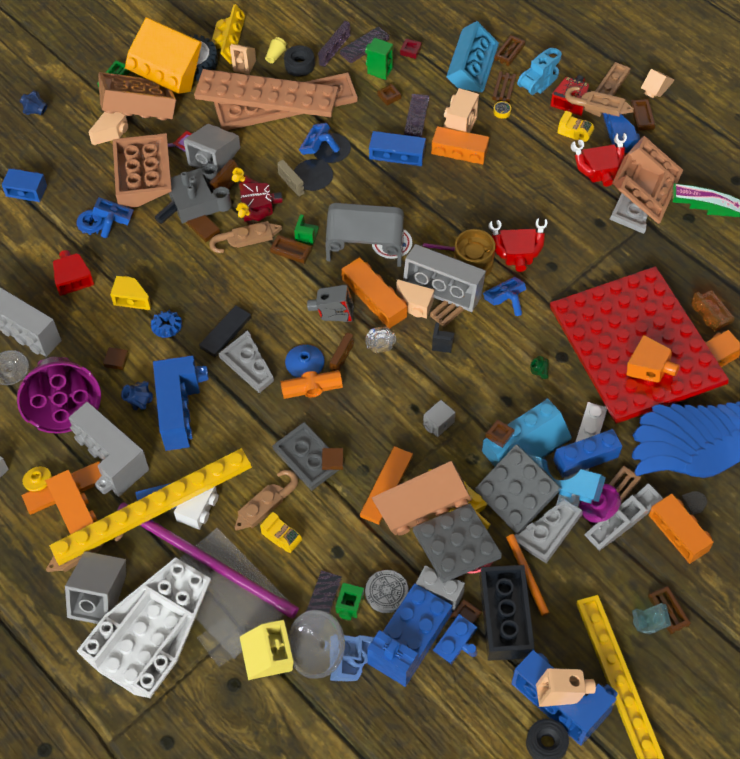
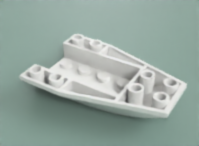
[77,558,211,698]

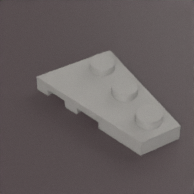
[219,330,274,393]
[515,500,583,563]

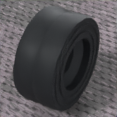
[284,45,315,77]
[526,719,569,759]

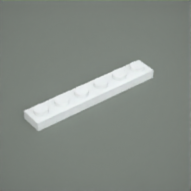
[556,402,607,507]

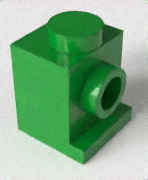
[336,583,364,620]

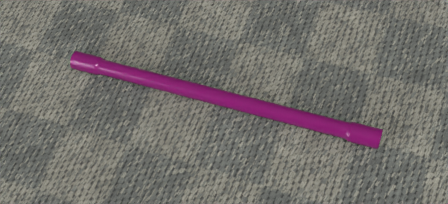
[117,502,299,619]

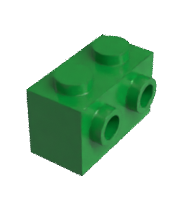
[365,38,393,80]

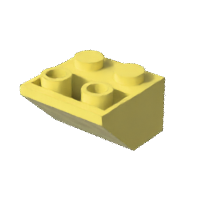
[240,620,293,680]

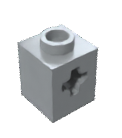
[423,400,455,437]

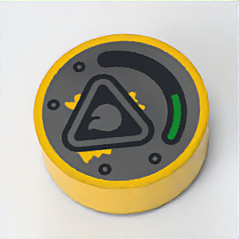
[493,101,511,119]

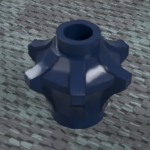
[20,90,48,116]
[121,381,153,410]

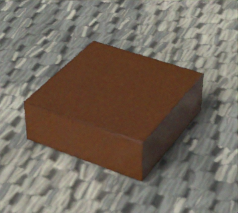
[377,84,401,106]
[103,347,129,370]
[485,419,515,448]
[322,448,343,470]
[451,599,482,624]

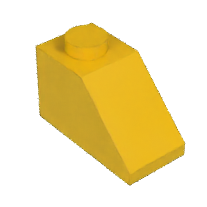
[110,276,151,310]

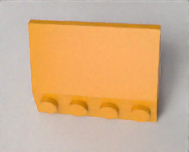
[125,17,202,94]

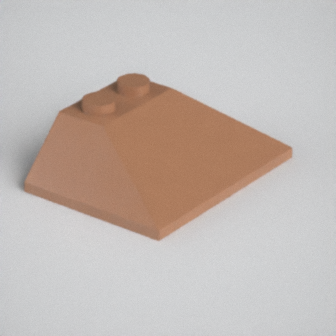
[613,136,683,224]

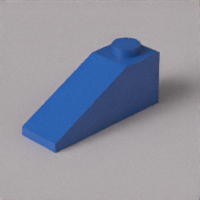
[603,113,640,153]

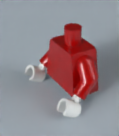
[571,133,627,187]
[488,218,547,272]

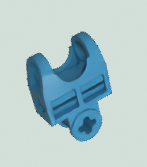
[517,48,562,95]

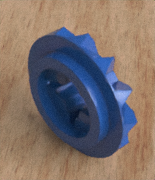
[77,210,106,235]
[151,310,182,338]

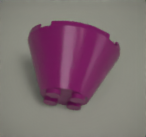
[17,357,101,433]

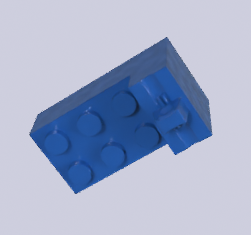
[153,356,209,451]
[367,583,452,687]
[511,650,618,746]

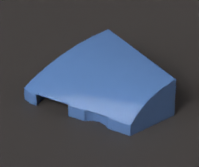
[330,634,375,681]

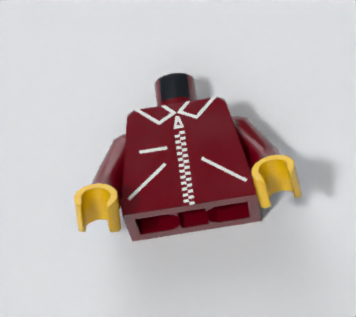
[232,167,282,222]

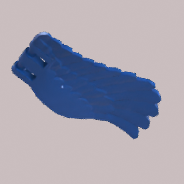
[632,401,740,478]

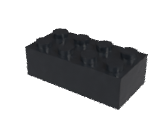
[479,565,535,661]

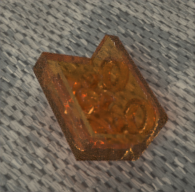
[691,290,735,332]

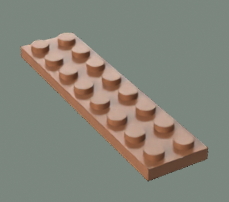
[194,69,338,117]
[214,73,357,131]

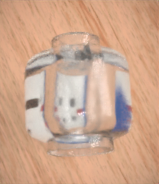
[365,327,396,353]

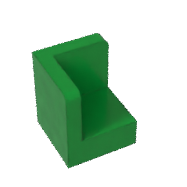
[294,214,319,245]

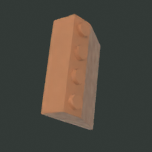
[98,72,176,120]
[113,133,172,208]
[372,461,472,535]

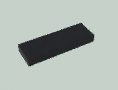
[199,305,251,358]

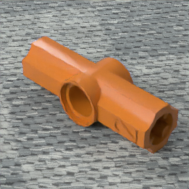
[280,370,343,399]

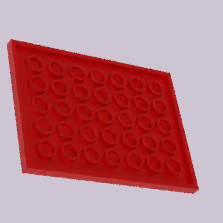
[550,266,729,424]

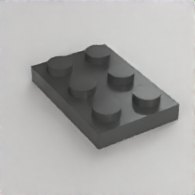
[272,422,339,491]

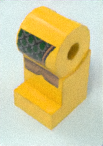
[558,111,594,142]
[260,512,302,553]

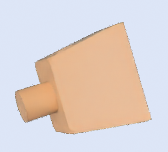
[536,669,596,707]

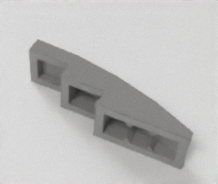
[584,483,663,551]

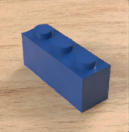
[369,131,426,166]
[553,429,622,478]

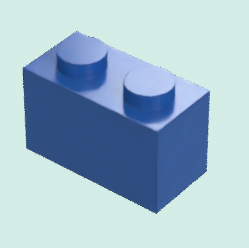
[2,169,47,202]

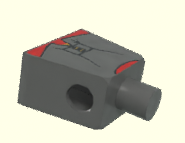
[307,285,354,322]

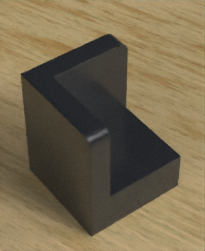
[432,322,454,353]

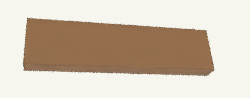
[584,62,631,117]

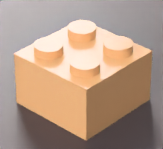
[444,88,479,133]

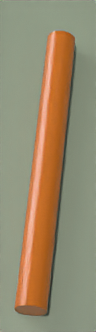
[506,534,550,616]

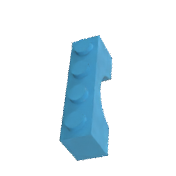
[528,454,606,504]

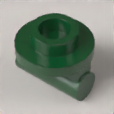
[530,356,549,379]

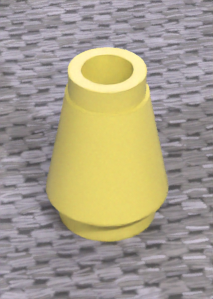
[265,37,287,64]

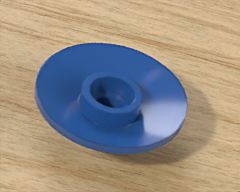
[285,345,325,378]

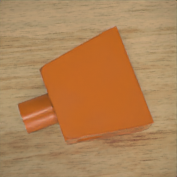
[627,335,680,382]

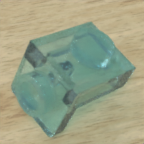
[632,603,671,634]

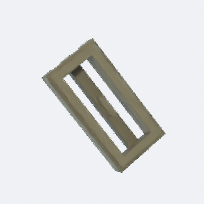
[278,160,304,196]

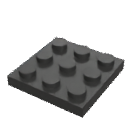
[474,444,562,534]
[413,504,502,583]

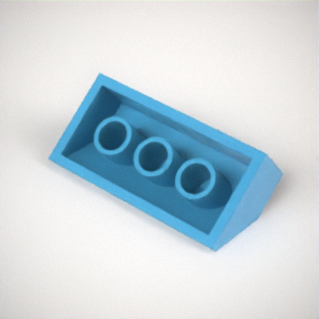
[446,21,499,92]
[482,399,572,467]

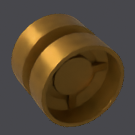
[454,229,495,277]

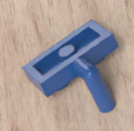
[299,123,340,155]
[92,197,133,238]
[483,277,526,316]
[433,614,478,665]

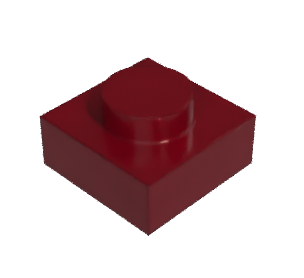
[400,39,422,59]

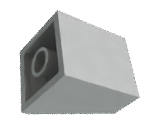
[184,124,240,172]
[65,551,126,624]

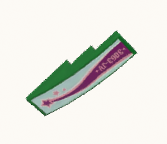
[672,183,740,217]

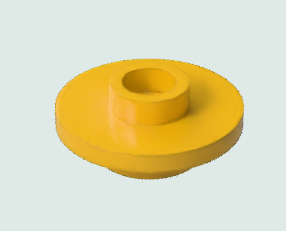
[23,466,52,491]

